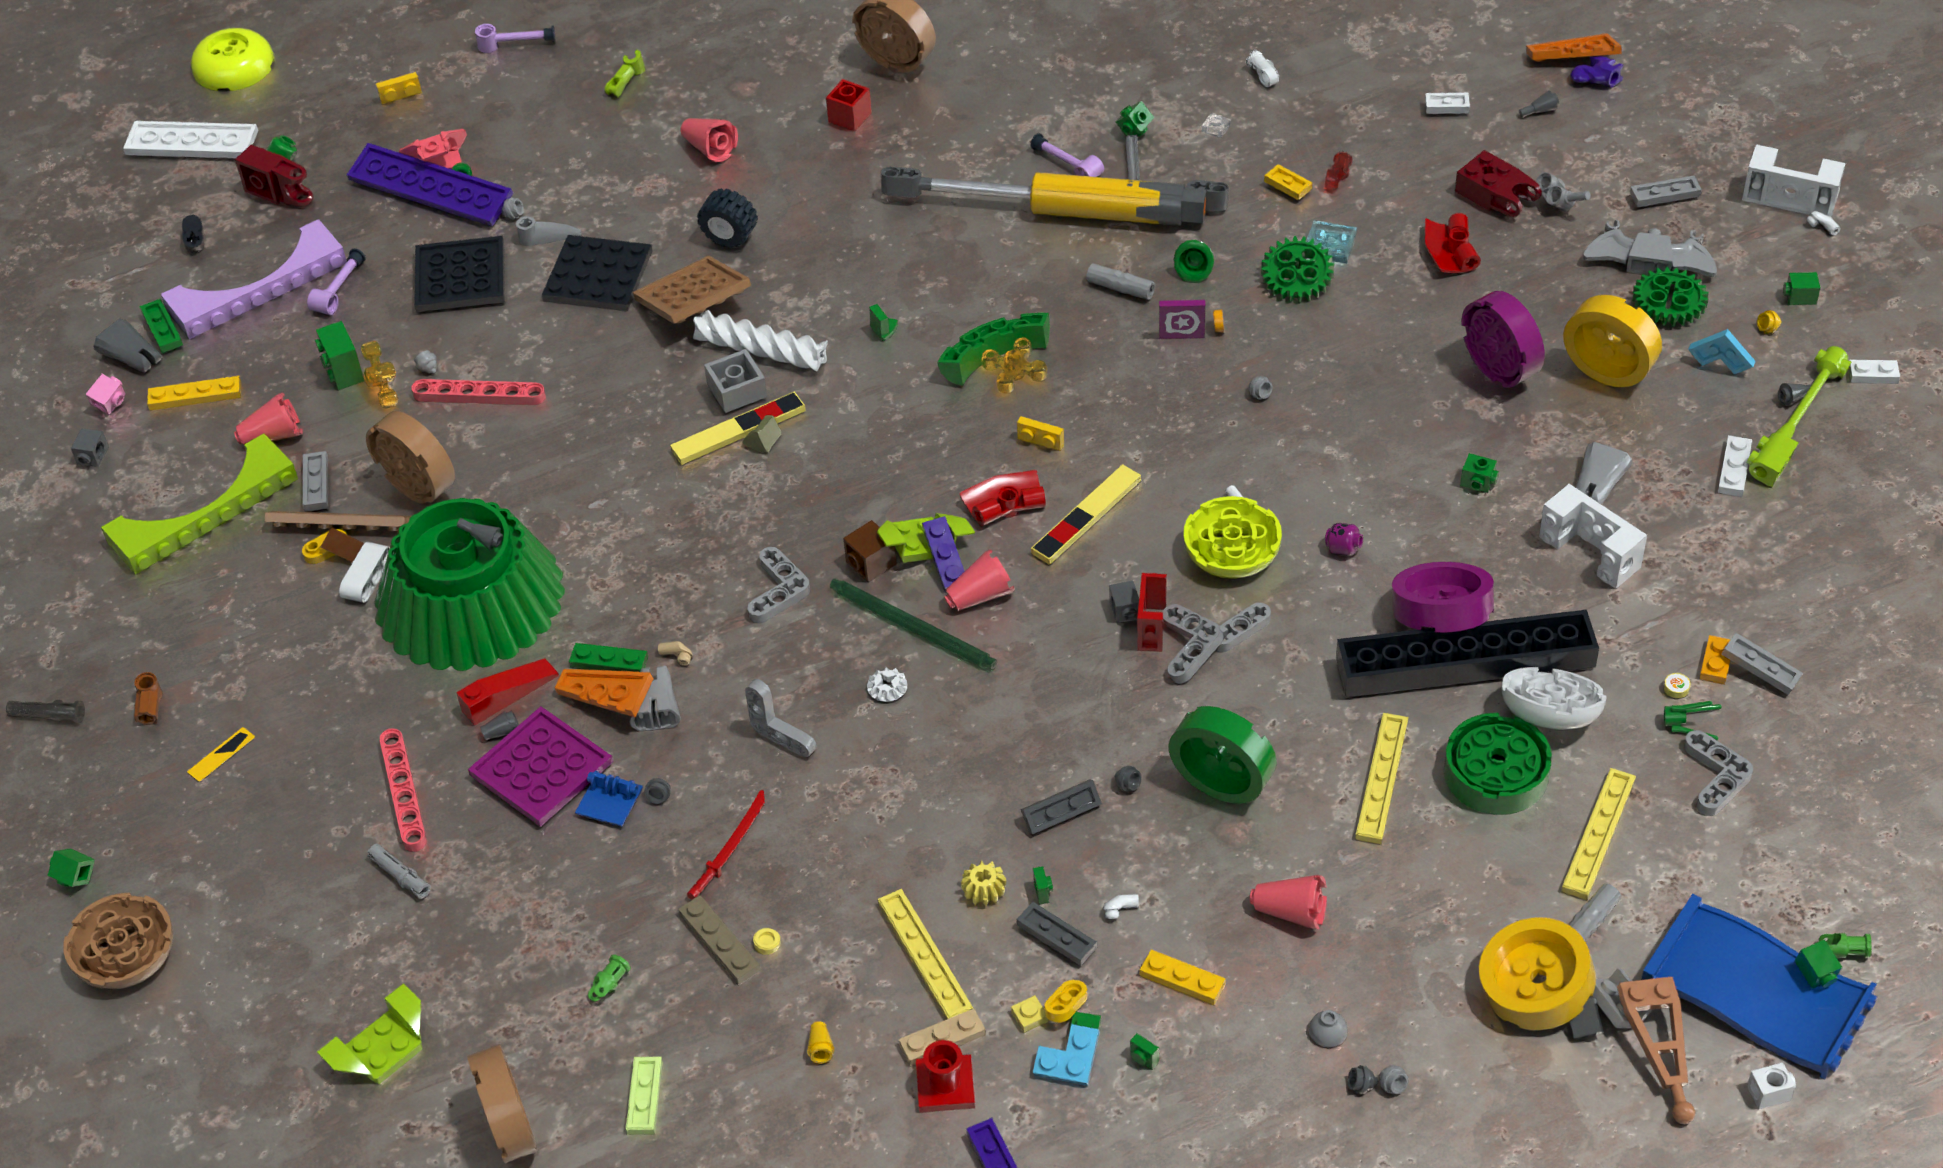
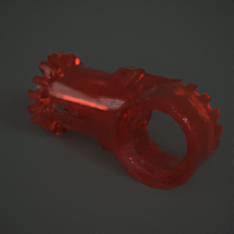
[1325,151,1353,190]

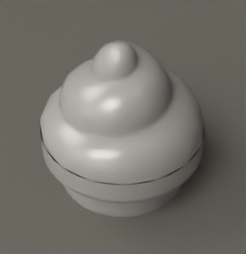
[501,198,524,220]
[414,350,437,374]
[1249,376,1273,400]
[1380,1065,1408,1094]

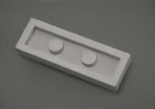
[1630,175,1702,207]
[303,451,328,511]
[1722,633,1803,695]

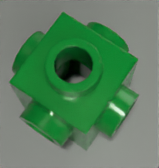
[1116,101,1154,137]

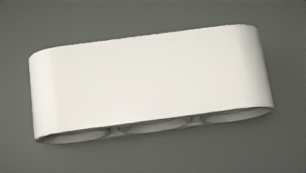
[339,542,390,603]

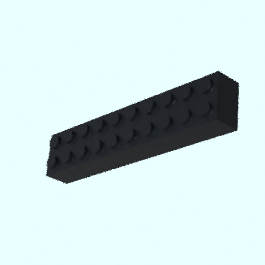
[1336,609,1599,697]

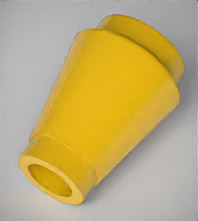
[807,1022,835,1064]

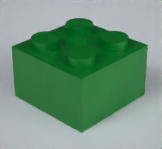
[315,321,364,390]

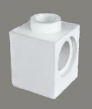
[1747,1063,1796,1109]

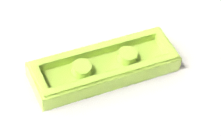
[626,1057,663,1135]

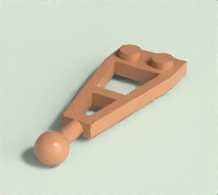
[1617,977,1695,1124]

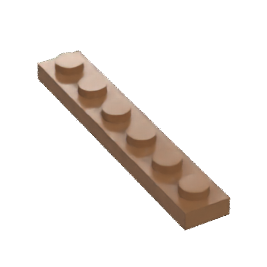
[265,511,411,531]

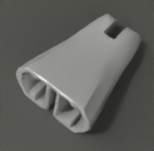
[1576,442,1632,504]
[630,666,680,731]

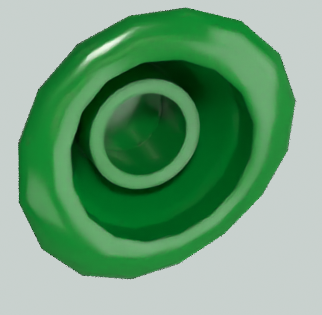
[1174,240,1214,283]

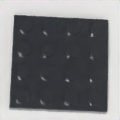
[542,235,653,311]
[414,236,505,312]

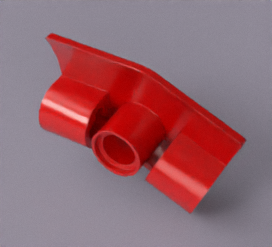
[1425,213,1481,273]
[960,470,1046,526]

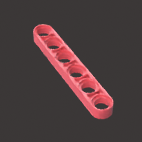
[411,379,546,405]
[380,728,427,852]

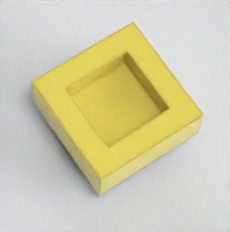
[1011,996,1048,1033]

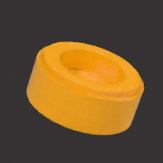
[1213,309,1224,333]

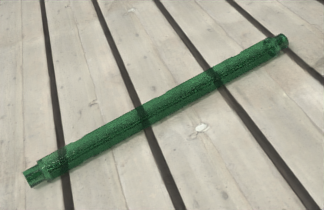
[830,578,997,670]

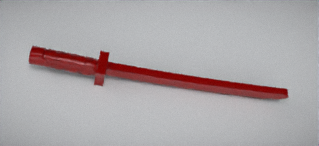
[687,790,765,900]

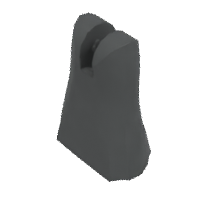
[94,318,162,373]

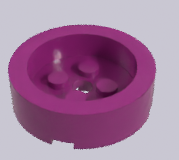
[1461,291,1545,388]
[1392,562,1494,632]

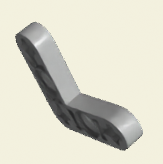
[748,547,810,623]
[1162,604,1224,684]
[745,679,817,757]
[1684,730,1753,816]

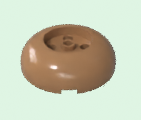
[63,893,173,990]

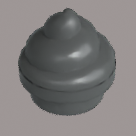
[1115,766,1142,792]
[645,778,671,804]
[1348,1065,1378,1094]

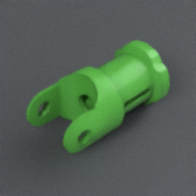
[1819,933,1872,958]
[588,954,631,1001]

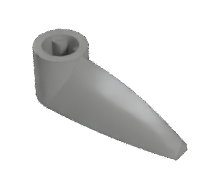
[516,216,581,246]

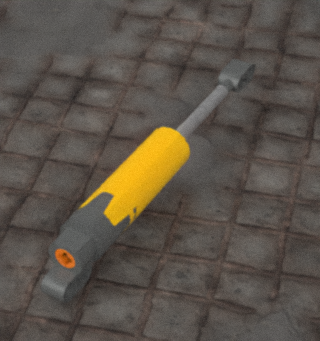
[881,167,1229,226]

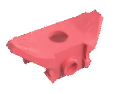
[399,129,467,169]

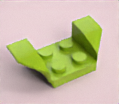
[877,513,975,563]
[317,983,422,1084]

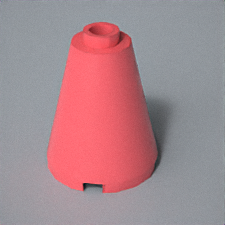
[681,118,738,162]
[234,393,303,444]
[944,549,1015,611]
[1250,875,1327,930]

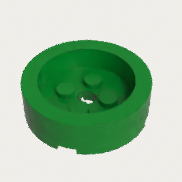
[1168,706,1277,804]
[1444,713,1552,815]

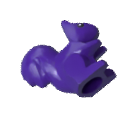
[1570,56,1623,88]

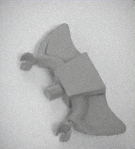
[1583,220,1717,277]

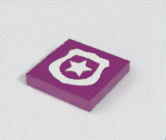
[1159,300,1205,339]

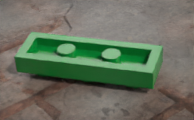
[139,299,183,353]
[569,643,648,672]

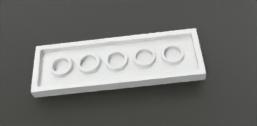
[123,121,258,158]

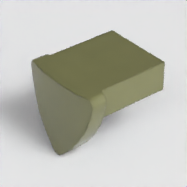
[743,415,782,454]

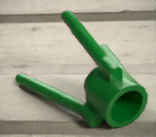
[1664,701,1722,740]

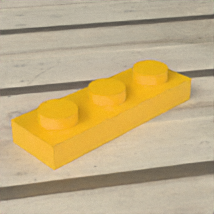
[1140,949,1226,1006]

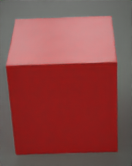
[826,79,872,131]

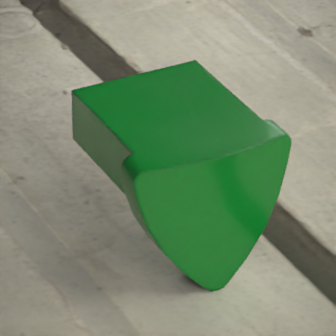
[869,304,898,341]

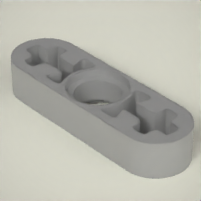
[1214,603,1271,652]

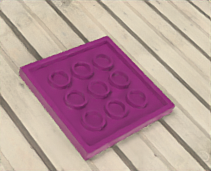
[468,706,613,827]

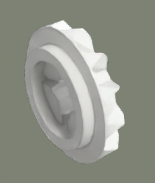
[867,667,907,702]

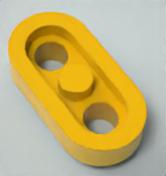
[302,529,347,564]
[1044,980,1087,1023]

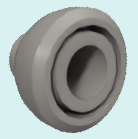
[1309,1010,1348,1047]

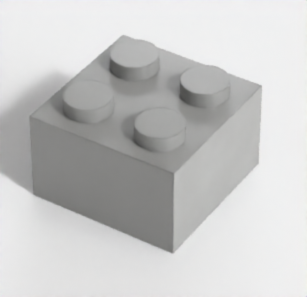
[704,349,767,413]

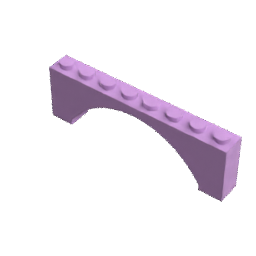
[161,219,347,339]

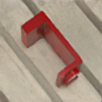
[1137,573,1167,652]

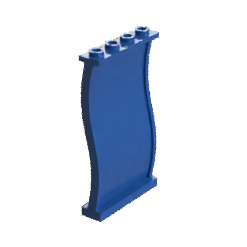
[1641,894,1877,1079]

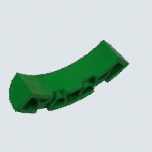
[937,313,1050,385]

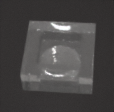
[1202,113,1231,138]

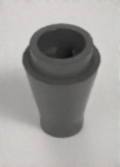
[480,710,519,740]

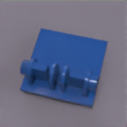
[575,771,643,827]

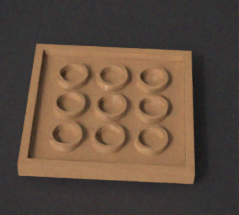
[633,255,751,324]

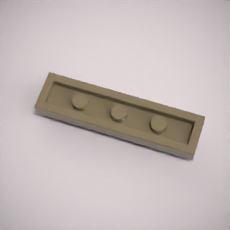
[678,895,761,985]

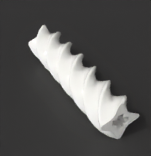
[693,309,827,371]

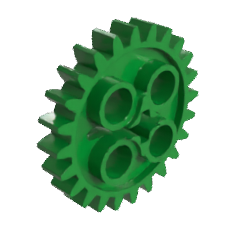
[1261,236,1334,303]
[1632,267,1709,326]

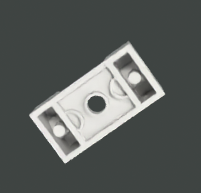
[1742,144,1846,218]
[1539,484,1647,589]

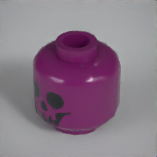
[1325,523,1363,556]

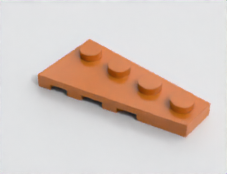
[1526,33,1621,61]
[554,669,653,718]

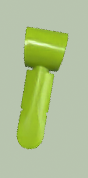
[605,49,645,97]

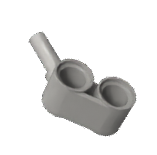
[1536,172,1591,212]

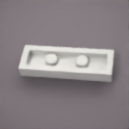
[1718,435,1752,497]

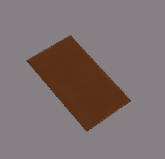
[320,527,364,563]

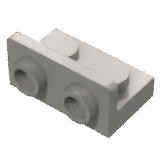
[1592,969,1652,1028]

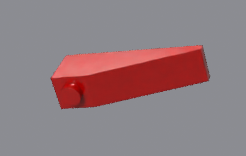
[456,658,559,726]

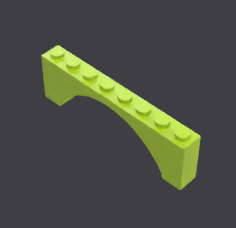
[101,434,298,575]

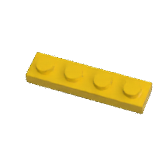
[147,376,241,411]

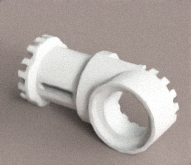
[1246,50,1279,87]

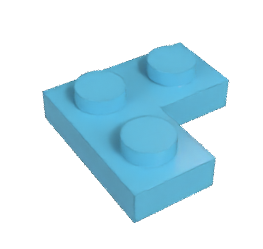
[1688,329,1755,375]
[1033,1024,1100,1086]

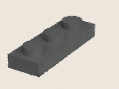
[1021,779,1102,834]
[1016,902,1097,966]

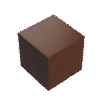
[843,520,897,582]

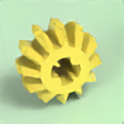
[961,860,1006,906]

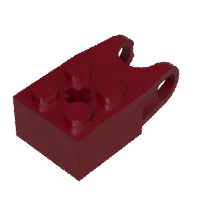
[235,144,314,207]
[1455,150,1542,217]

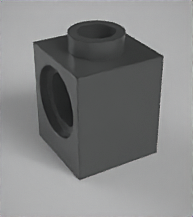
[71,429,109,467]
[1109,581,1139,623]

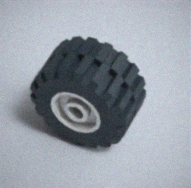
[697,188,758,248]

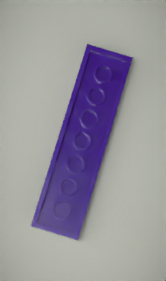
[347,143,514,227]

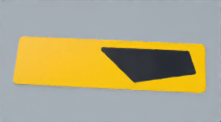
[187,727,255,782]

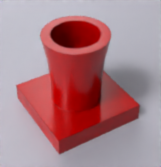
[916,1040,975,1113]

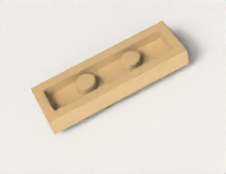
[899,1009,986,1066]

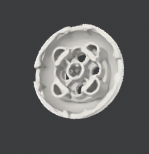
[1502,667,1607,730]

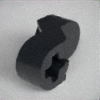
[182,215,204,253]

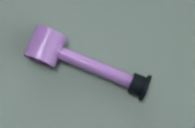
[475,24,555,53]
[1030,133,1104,177]
[307,248,366,315]

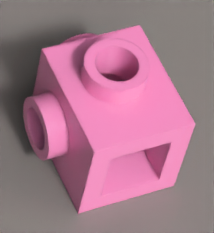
[85,374,126,415]

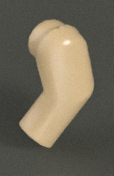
[658,641,693,666]

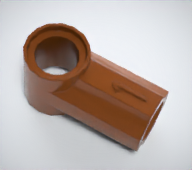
[134,672,163,725]

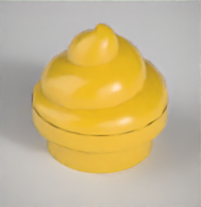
[1757,310,1782,333]

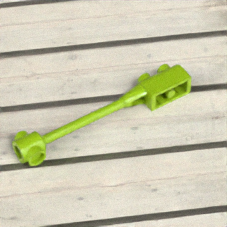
[1746,346,1852,487]

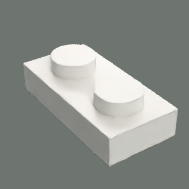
[1425,93,1470,114]
[1848,360,1900,384]

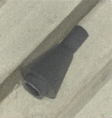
[1519,90,1559,118]
[1778,383,1820,406]
[457,518,503,550]

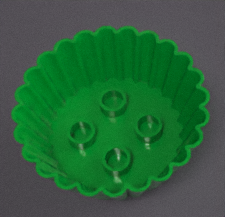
[374,498,565,671]

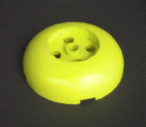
[191,28,274,91]
[1183,496,1282,579]

